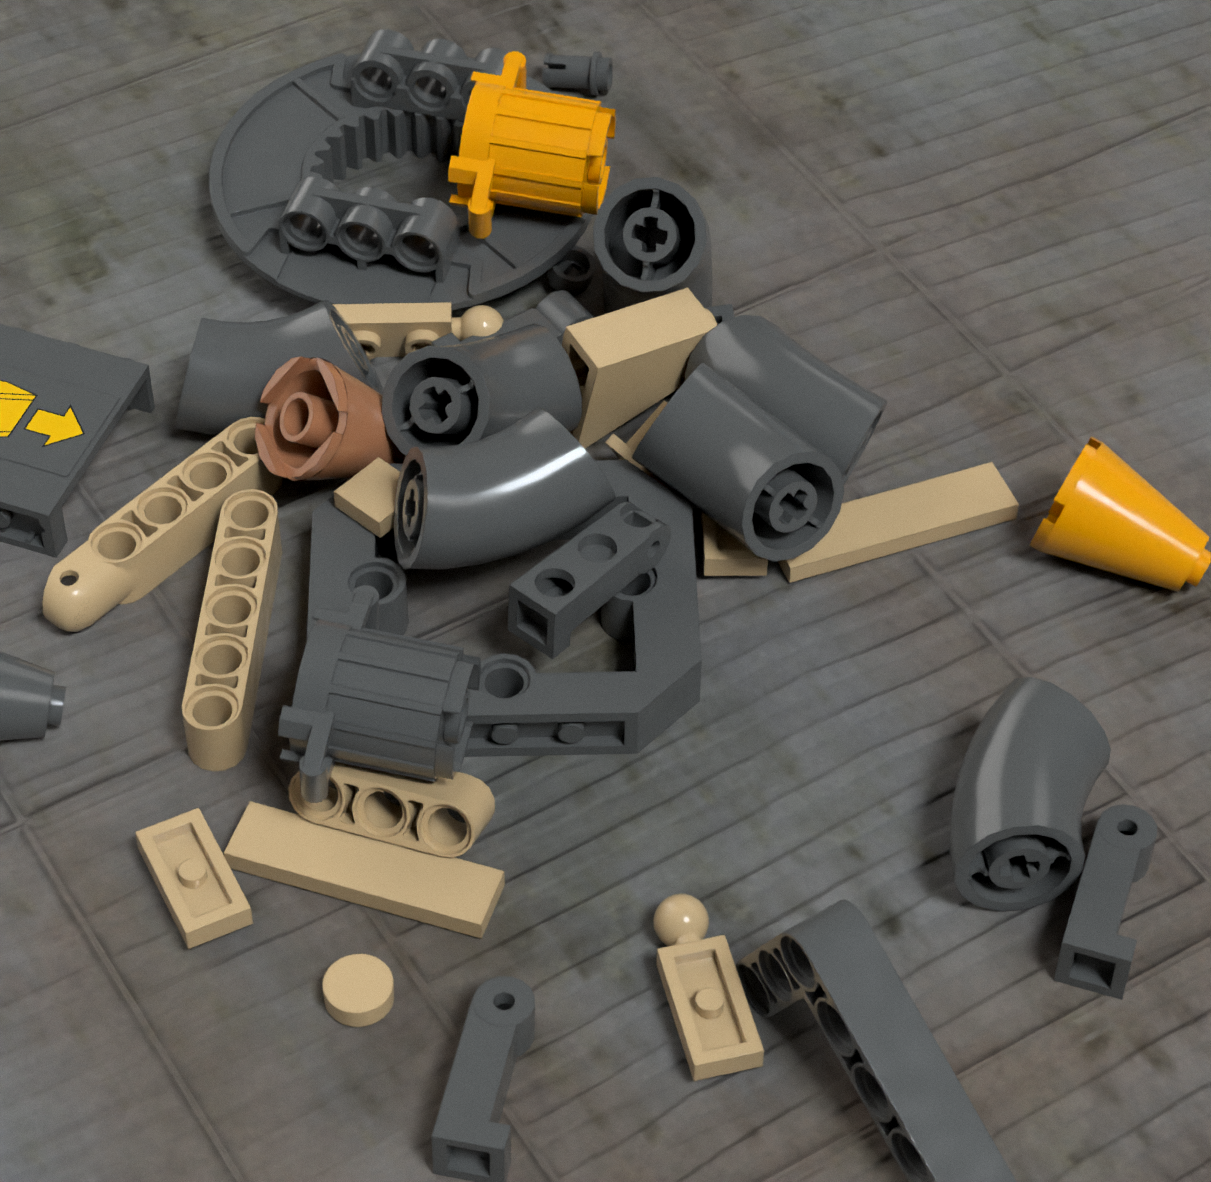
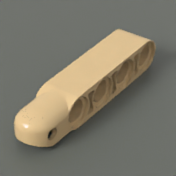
[42,417,284,632]

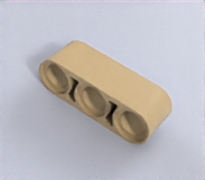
[288,762,495,858]

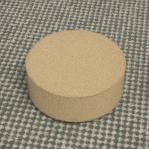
[323,954,394,1027]

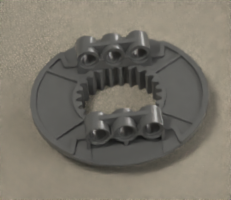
[209,29,593,310]

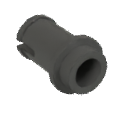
[542,51,613,95]

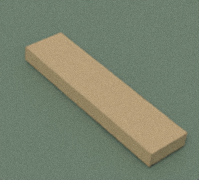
[778,462,1019,583]
[224,801,505,939]

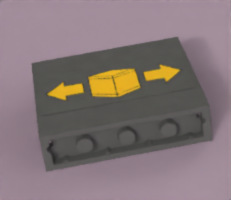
[0,324,155,558]

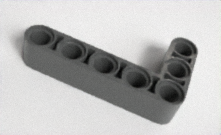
[736,900,1017,1182]

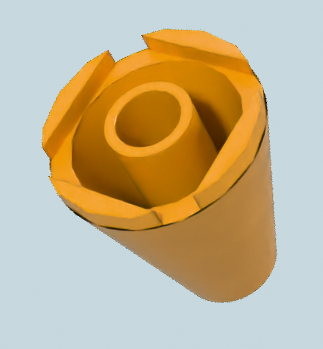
[1030,436,1211,592]

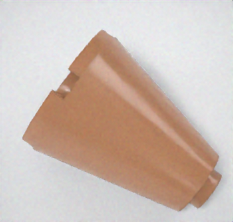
[255,356,407,481]

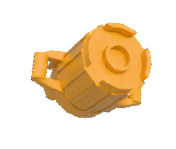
[448,51,616,239]

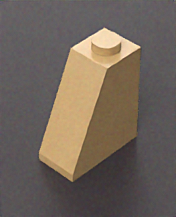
[562,288,718,448]

